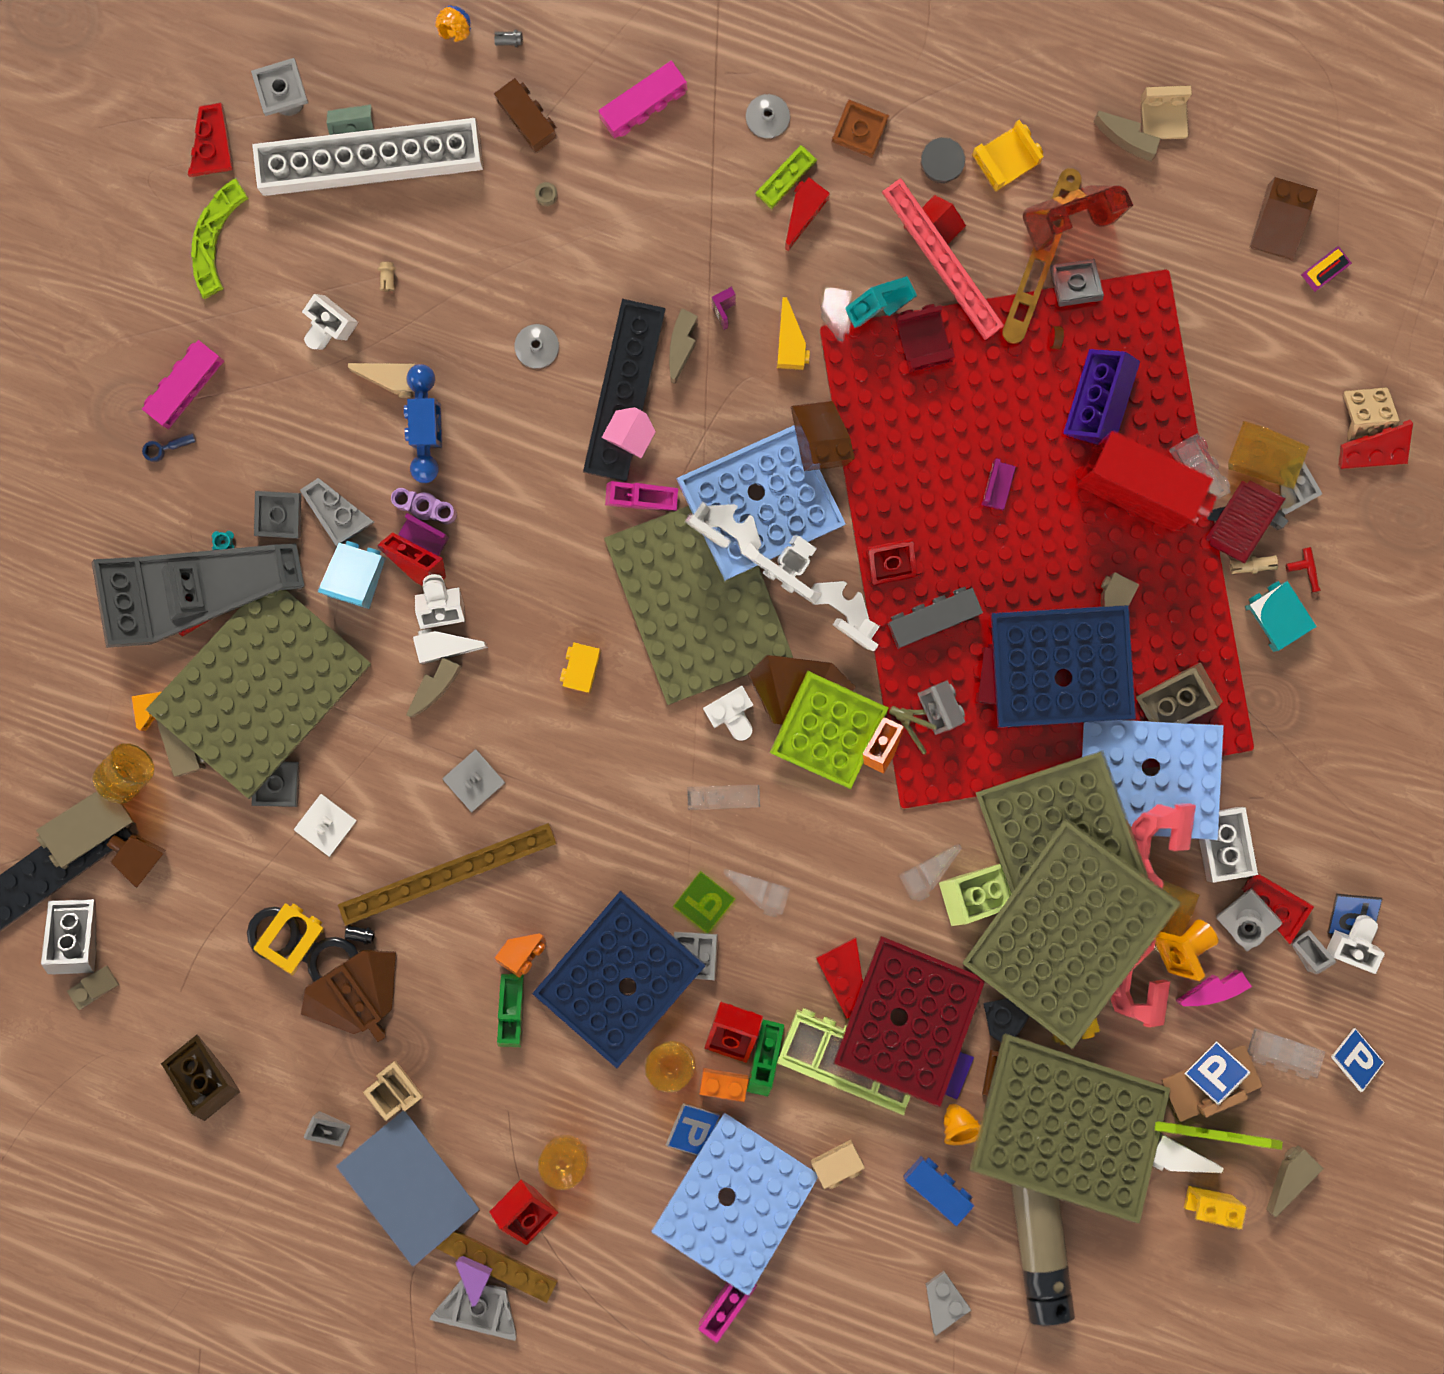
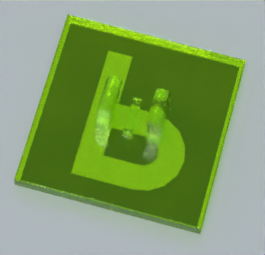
[673,871,736,933]

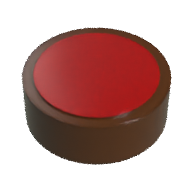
[1049,326,1064,349]

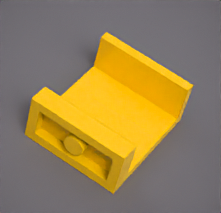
[972,120,1044,191]
[1184,1185,1246,1229]

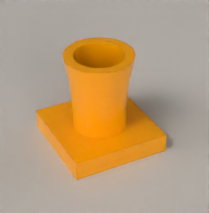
[1155,919,1218,981]

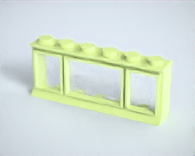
[777,1008,911,1115]

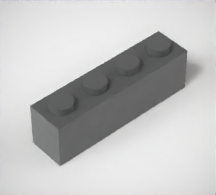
[887,587,983,649]

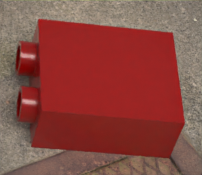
[1076,430,1217,532]

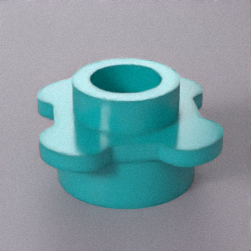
[212,531,235,550]

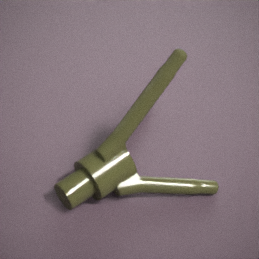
[889,706,937,754]

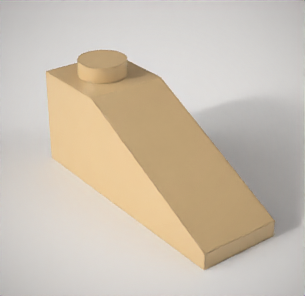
[348,363,416,398]

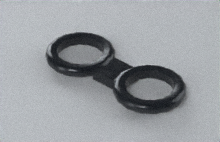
[247,907,358,982]

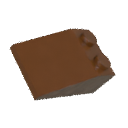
[1249,177,1318,260]
[791,401,855,471]

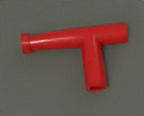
[1285,547,1321,593]

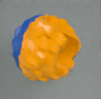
[435,5,471,42]

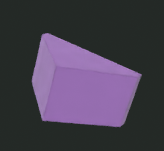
[456,1256,492,1307]

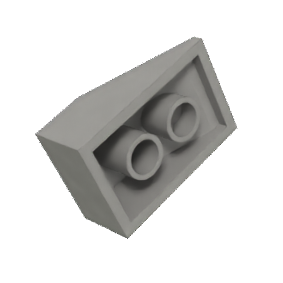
[41,899,96,975]

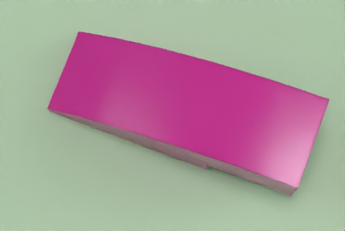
[605,481,678,511]
[1176,970,1252,1006]

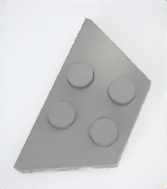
[430,1279,517,1341]

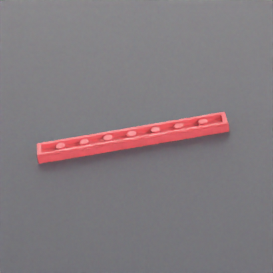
[881,178,1004,340]

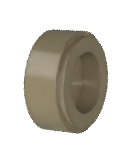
[535,182,558,206]

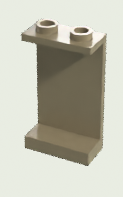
[36,784,136,869]

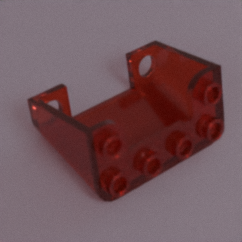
[1023,185,1133,252]

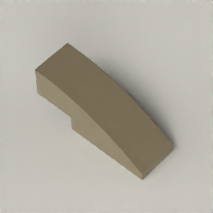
[1093,111,1160,162]
[669,308,698,384]
[406,658,462,718]

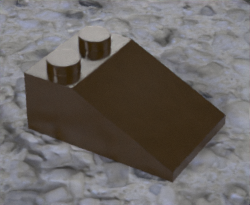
[161,1035,240,1121]

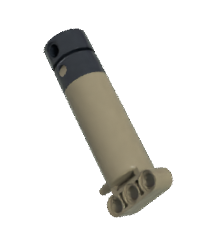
[1011,1184,1075,1326]

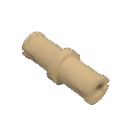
[1230,555,1278,574]

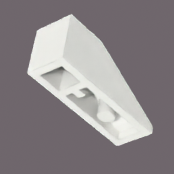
[413,629,488,664]
[1153,1133,1224,1173]

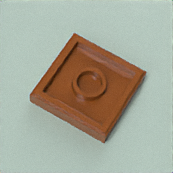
[831,99,889,158]

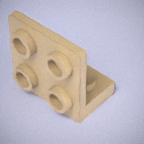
[1141,86,1192,139]
[1343,388,1400,442]

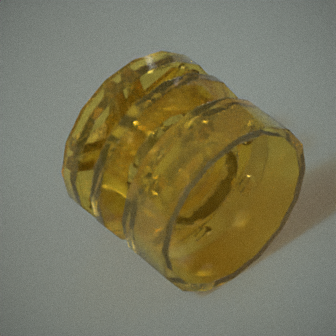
[93,743,154,804]
[645,1041,696,1093]
[538,1135,589,1190]

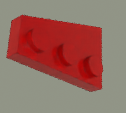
[187,103,233,177]
[1338,420,1413,469]
[1242,873,1314,944]

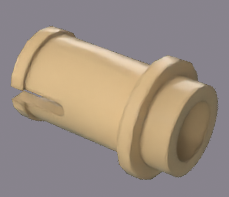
[378,262,396,291]

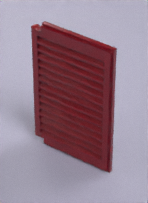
[1206,480,1286,564]

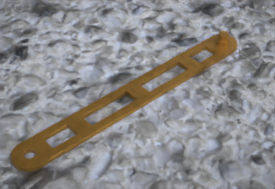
[1002,168,1082,344]

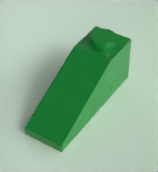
[746,1019,785,1097]

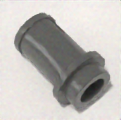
[494,29,523,47]

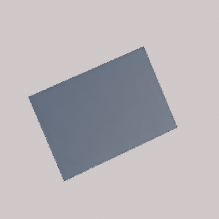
[336,1111,480,1267]

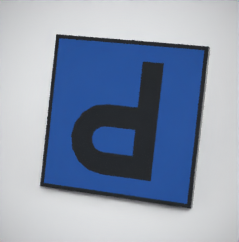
[1327,894,1383,935]

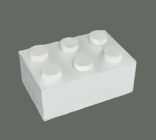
[1199,807,1258,883]

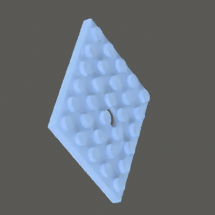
[676,425,846,581]
[1082,720,1223,840]
[651,1113,818,1296]

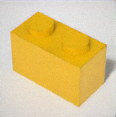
[560,642,601,693]

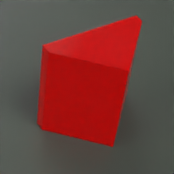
[903,195,966,245]
[866,539,917,585]

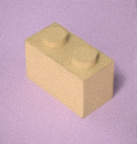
[811,1140,865,1189]

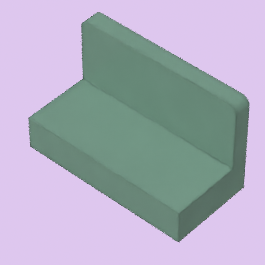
[326,105,375,135]

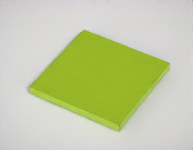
[770,671,889,789]

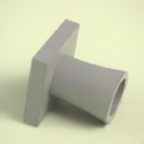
[251,58,309,116]
[1216,888,1282,951]

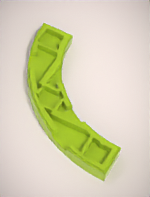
[191,178,248,299]
[1155,1121,1283,1150]

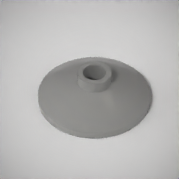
[746,94,790,139]
[514,324,559,369]

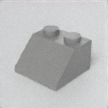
[917,680,965,735]

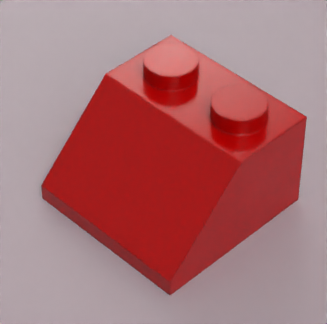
[704,1001,763,1063]
[489,1179,558,1245]

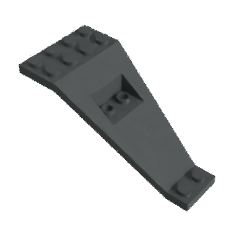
[92,544,304,648]

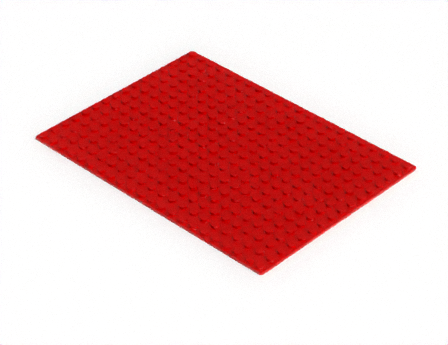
[820,269,1254,808]

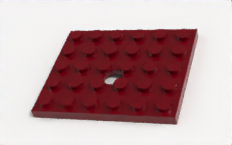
[832,936,985,1108]

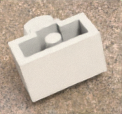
[302,294,359,350]
[415,574,465,629]
[703,686,753,741]
[1326,915,1385,974]

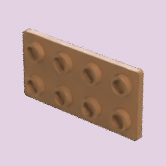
[1162,1045,1262,1122]

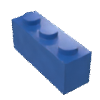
[903,1156,974,1227]

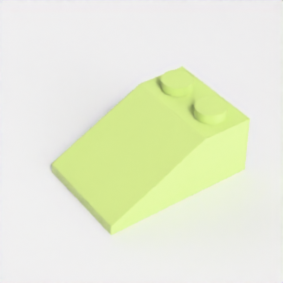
[939,863,1011,926]

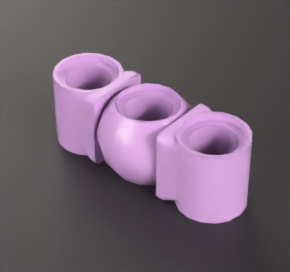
[391,488,457,524]

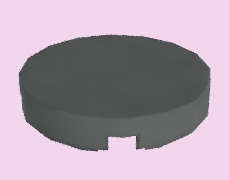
[921,137,965,183]

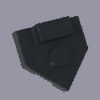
[983,999,1030,1042]

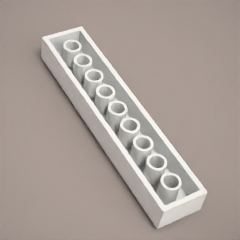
[252,118,483,196]

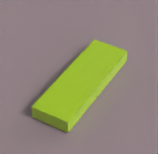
[756,145,817,210]

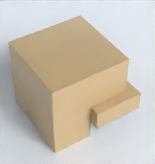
[363,1060,423,1121]

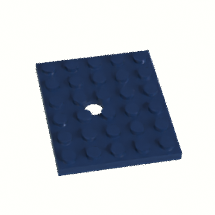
[991,605,1136,727]
[532,891,706,1069]

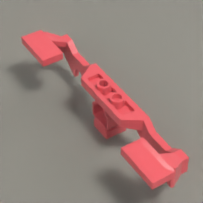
[1110,803,1196,1028]

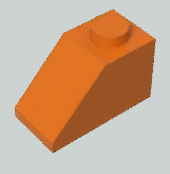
[862,717,904,774]

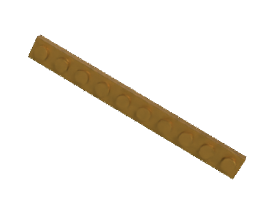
[338,823,557,926]

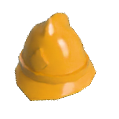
[944,1104,981,1145]

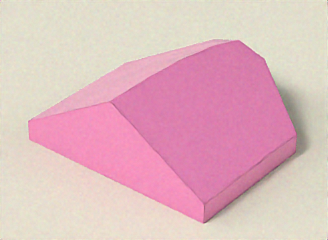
[602,407,656,459]

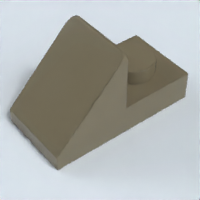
[67,966,119,1010]

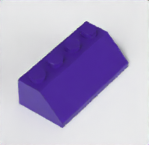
[1063,349,1140,445]

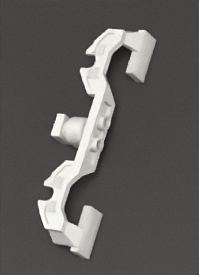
[685,502,879,651]

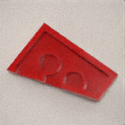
[816,937,863,1019]

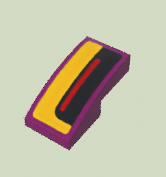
[1301,246,1352,292]

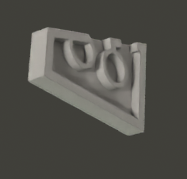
[300,478,375,546]

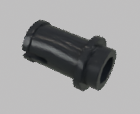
[344,925,375,945]

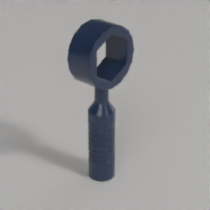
[142,433,196,462]

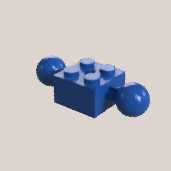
[404,364,442,483]

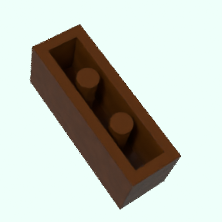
[494,78,557,153]

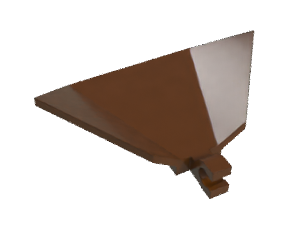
[747,655,856,725]
[301,950,396,1042]

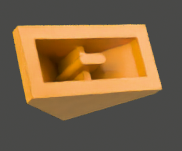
[132,692,161,731]

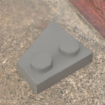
[1279,456,1323,515]

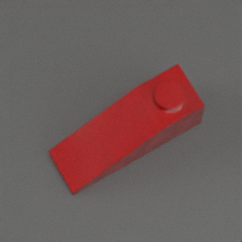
[785,177,830,251]
[378,532,446,586]

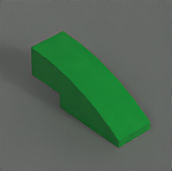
[497,974,524,1047]

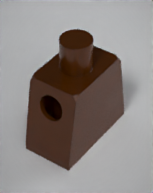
[106,834,166,888]

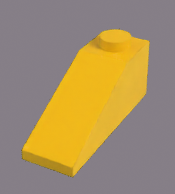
[777,297,810,370]

